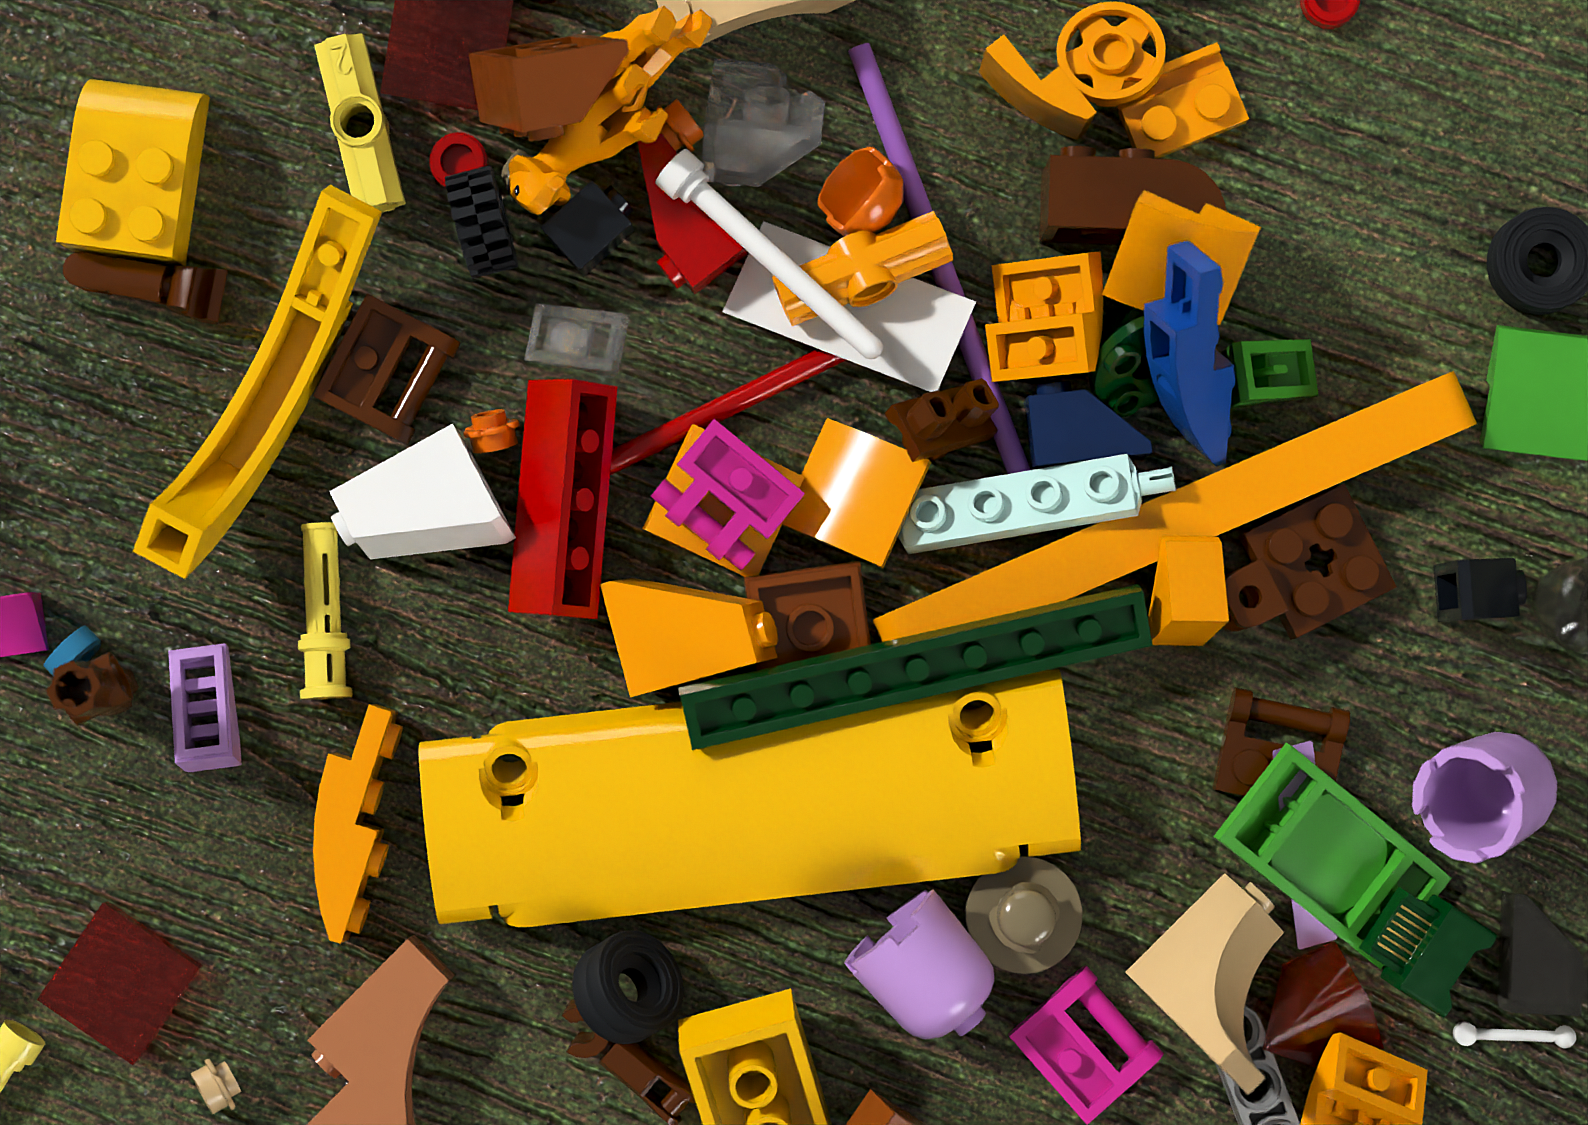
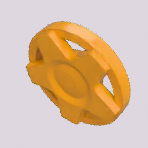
[1056,2,1166,107]

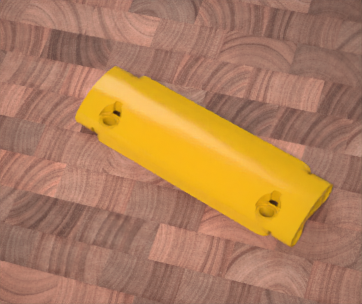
[419,669,1081,927]

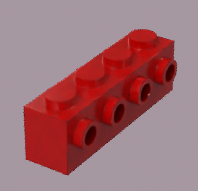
[508,379,618,619]

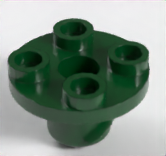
[1089,306,1159,417]

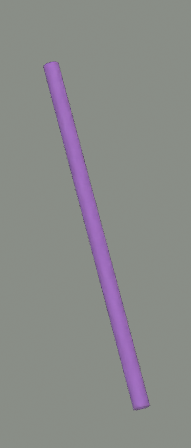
[848,43,1036,535]

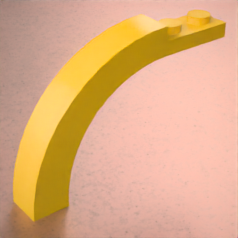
[133,185,382,579]

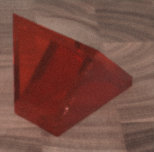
[1262,941,1384,1068]

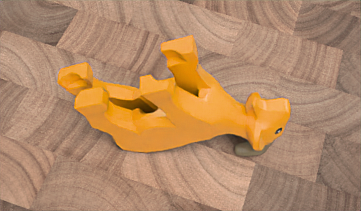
[501,6,713,215]

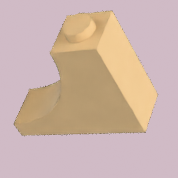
[1125,873,1284,1095]

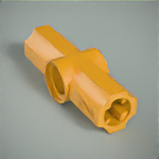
[772,211,953,326]

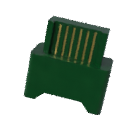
[1359,887,1497,1018]

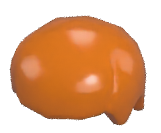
[817,147,904,237]

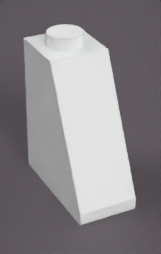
[329,424,516,559]

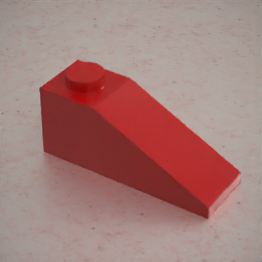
[637,132,749,295]

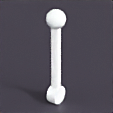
[1452,1021,1576,1049]

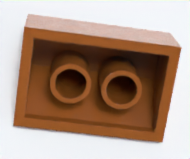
[468,34,629,141]

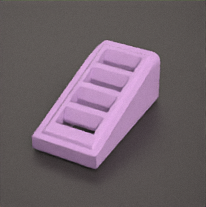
[168,643,242,772]

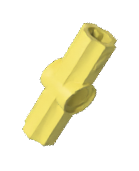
[314,33,406,213]

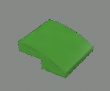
[1479,325,1588,461]

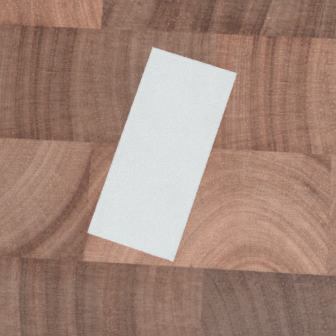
[722,221,976,392]

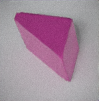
[0,592,49,658]

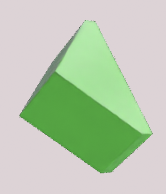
[1221,339,1319,409]

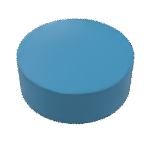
[44,625,101,675]

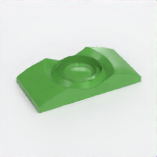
[1214,743,1452,970]

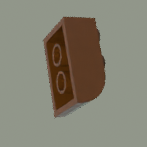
[1039,146,1227,246]

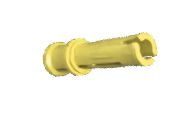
[298,522,352,700]

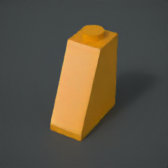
[600,578,778,697]

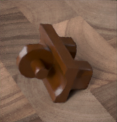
[884,378,999,462]

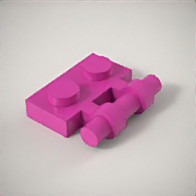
[650,419,805,570]

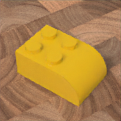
[56,79,210,266]
[678,988,832,1125]

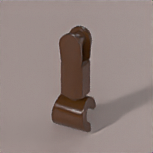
[63,252,228,324]
[561,999,696,1125]

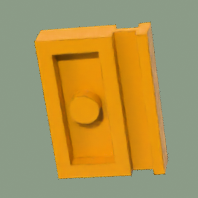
[1117,42,1249,159]

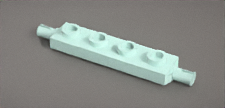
[898,454,1176,554]

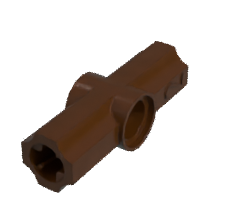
[46,652,139,725]

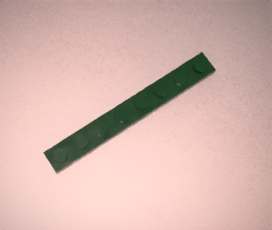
[678,584,1153,750]

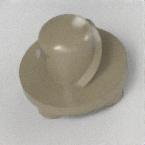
[965,856,1083,974]

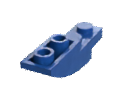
[1144,241,1235,467]

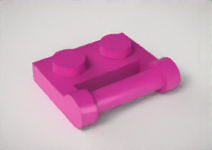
[1008,965,1164,1125]

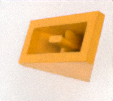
[1148,536,1229,646]

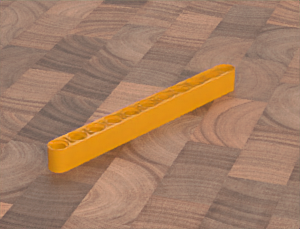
[873,371,1477,642]

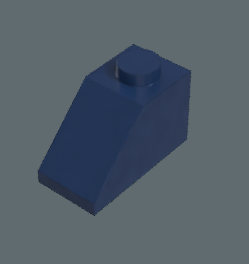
[1024,381,1152,470]

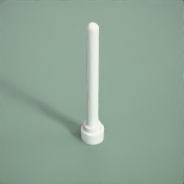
[655,149,883,359]

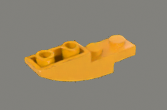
[313,704,403,944]

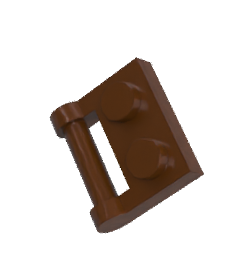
[313,294,461,445]
[1212,687,1350,796]

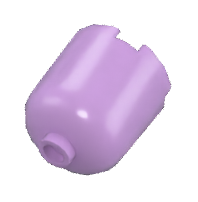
[1412,732,1557,863]
[844,889,995,1040]

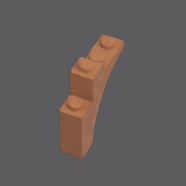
[307,934,455,1125]

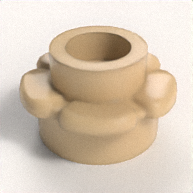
[190,1059,241,1114]

